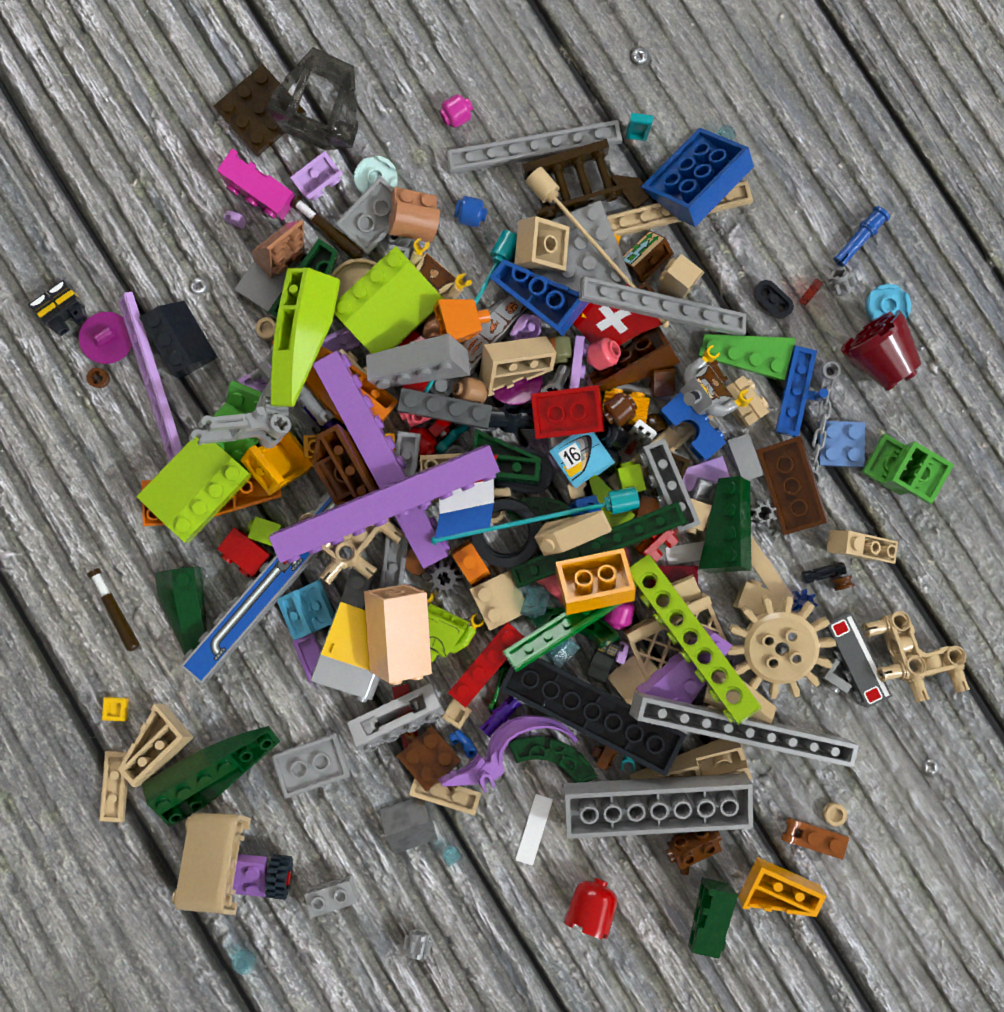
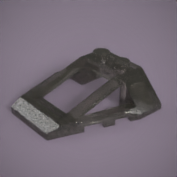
[267,47,358,150]

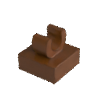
[590,746,618,770]

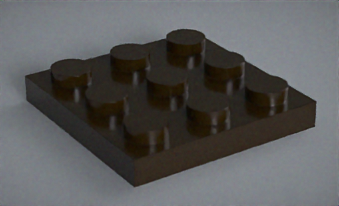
[213,64,307,157]

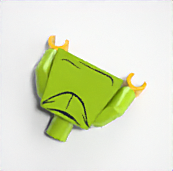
[422,590,484,662]

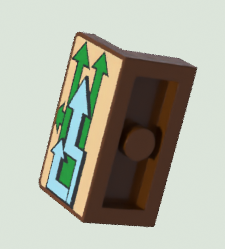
[623,231,674,283]

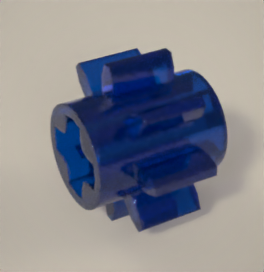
[791,589,818,615]

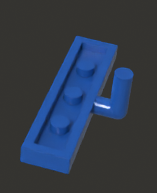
[774,346,828,437]

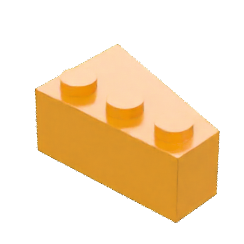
[738,857,827,917]

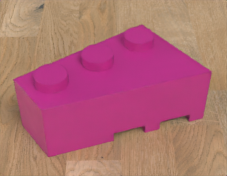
[217,148,295,221]

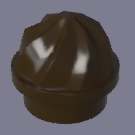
[646,414,667,435]

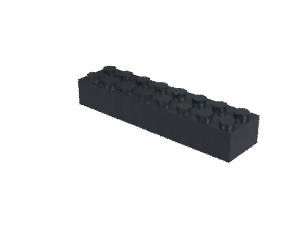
[499,657,687,777]

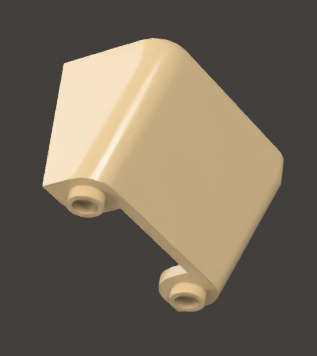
[172,813,251,915]

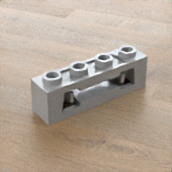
[347,683,445,753]

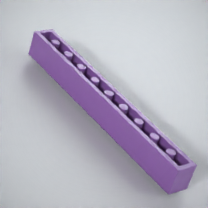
[313,351,451,569]
[269,444,500,564]

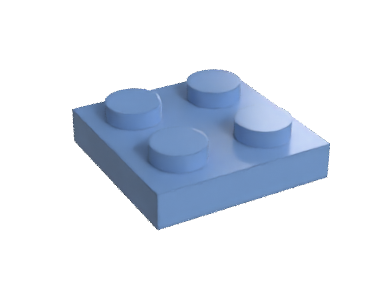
[818,421,865,468]

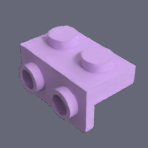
[289,151,343,201]

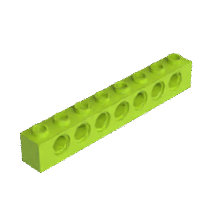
[629,554,762,725]

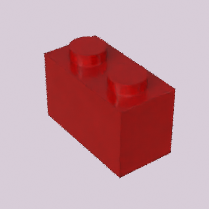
[217,527,274,578]

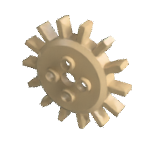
[727,593,836,699]

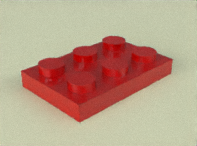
[531,385,604,439]

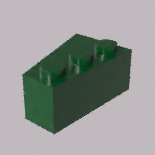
[473,428,541,485]
[688,877,738,959]

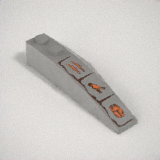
[428,295,528,398]

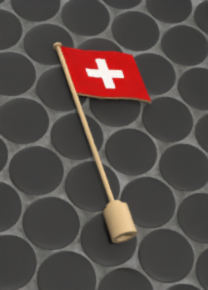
[525,167,669,346]

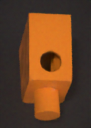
[433,299,491,343]
[450,540,492,587]

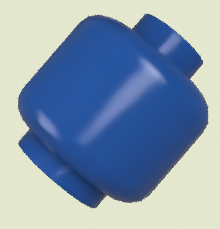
[454,196,487,228]

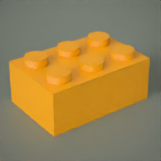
[556,548,636,615]

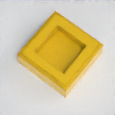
[102,697,129,722]

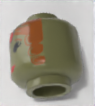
[548,332,573,366]

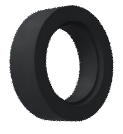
[472,497,540,567]

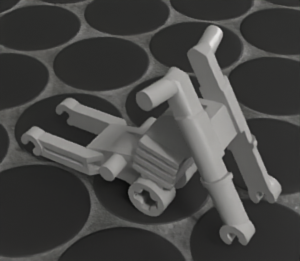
[189,345,333,448]

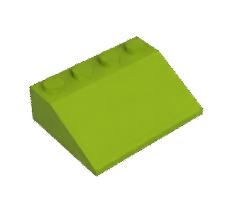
[334,246,444,354]
[136,437,252,543]

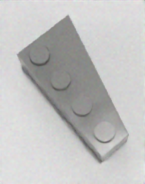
[366,333,470,389]

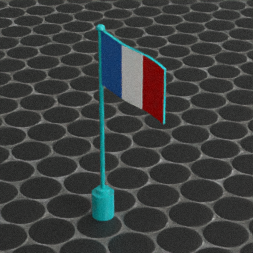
[431,455,640,545]

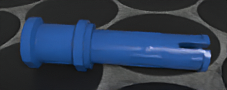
[833,206,890,267]

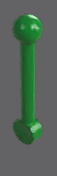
[489,664,508,711]

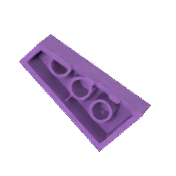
[636,627,732,704]

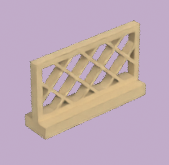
[622,592,727,681]

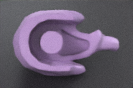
[510,313,542,341]

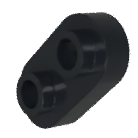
[753,280,794,319]

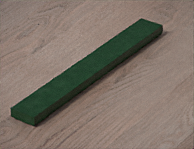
[510,501,688,588]

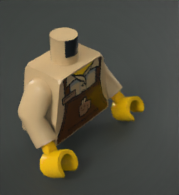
[410,238,472,299]

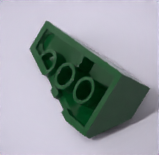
[155,567,208,655]

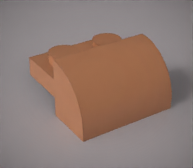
[389,187,440,243]

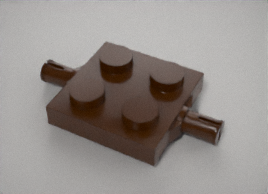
[397,726,462,792]

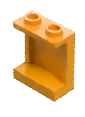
[240,430,313,495]

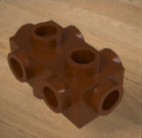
[666,830,722,875]

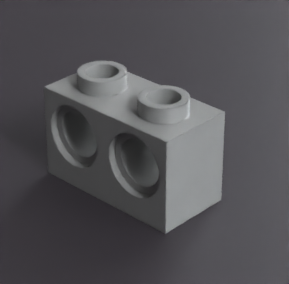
[304,874,359,918]

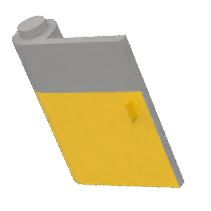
[310,601,380,703]

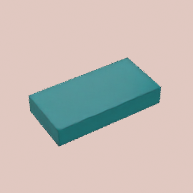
[625,113,654,141]

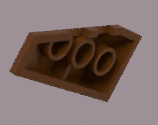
[585,326,680,392]

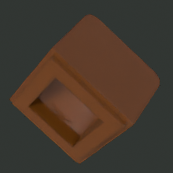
[649,368,675,398]

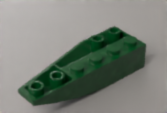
[142,726,280,827]

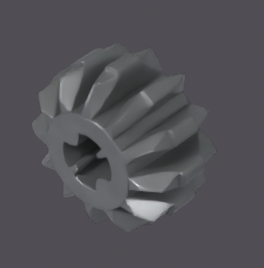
[425,560,464,598]

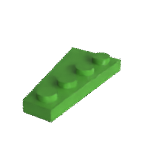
[698,334,796,381]

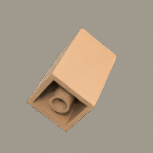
[364,584,432,685]

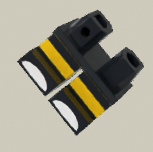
[28,280,87,336]

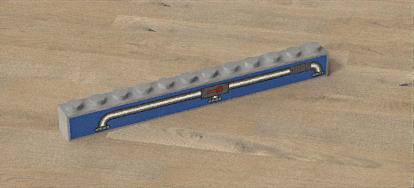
[181,492,338,684]

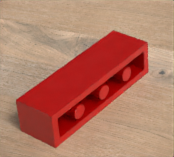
[448,622,525,708]

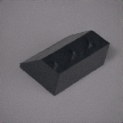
[139,301,218,380]

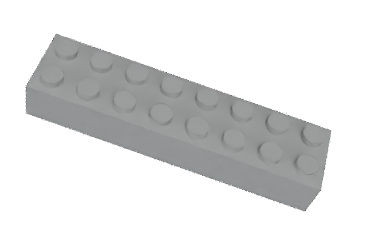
[563,773,753,839]

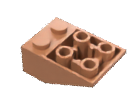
[252,220,304,279]

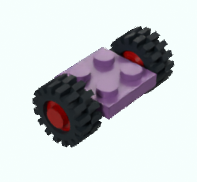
[233,854,293,900]

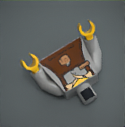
[681,346,753,418]

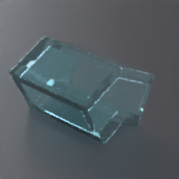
[520,585,551,618]
[546,638,580,668]

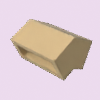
[566,482,587,502]

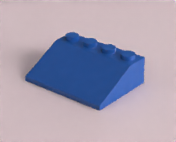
[641,128,754,227]

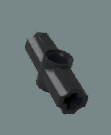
[488,404,535,433]

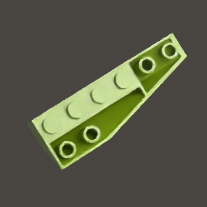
[271,268,340,407]

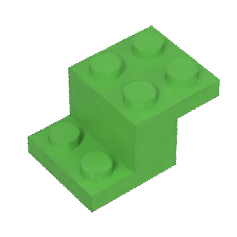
[213,380,267,468]
[861,434,955,504]

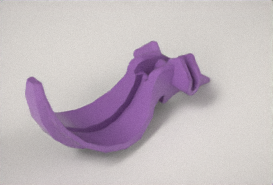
[438,714,578,793]

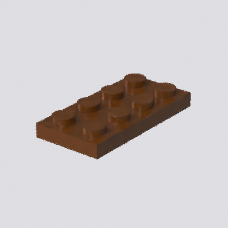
[756,436,829,536]

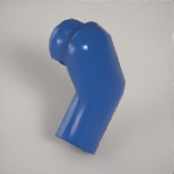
[448,730,477,758]

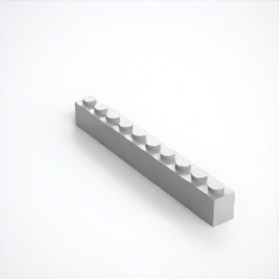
[629,691,859,767]

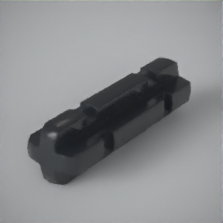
[801,562,847,584]

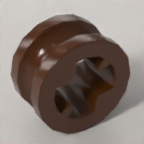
[87,368,110,389]
[832,575,855,591]

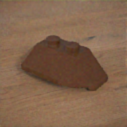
[312,424,379,505]

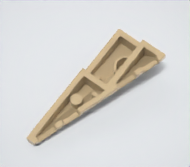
[630,739,752,780]

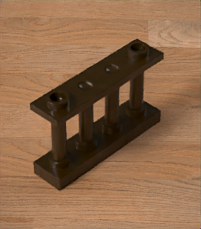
[522,139,623,220]

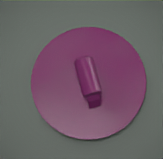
[79,312,132,364]
[493,375,543,405]

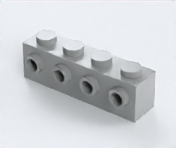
[639,438,701,534]

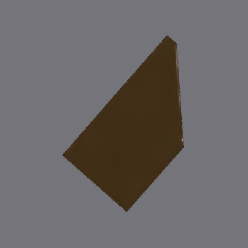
[610,175,652,209]

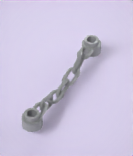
[809,361,841,486]

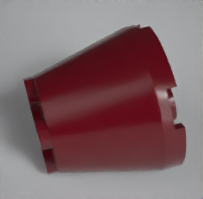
[841,310,921,391]

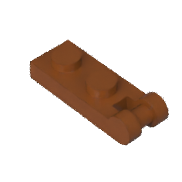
[781,817,849,860]

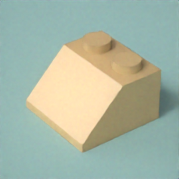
[515,216,570,272]
[470,570,530,631]

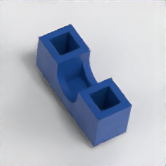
[658,392,726,463]

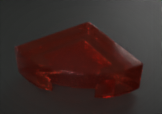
[799,278,823,306]

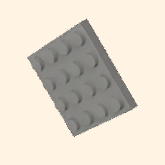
[532,200,633,292]

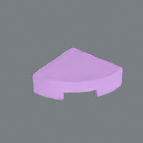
[223,210,247,229]
[614,639,629,664]

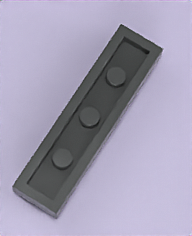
[397,388,492,430]

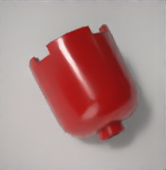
[563,878,618,939]

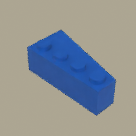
[490,259,589,336]

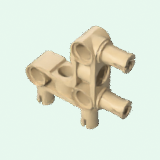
[299,513,405,585]
[862,611,970,703]

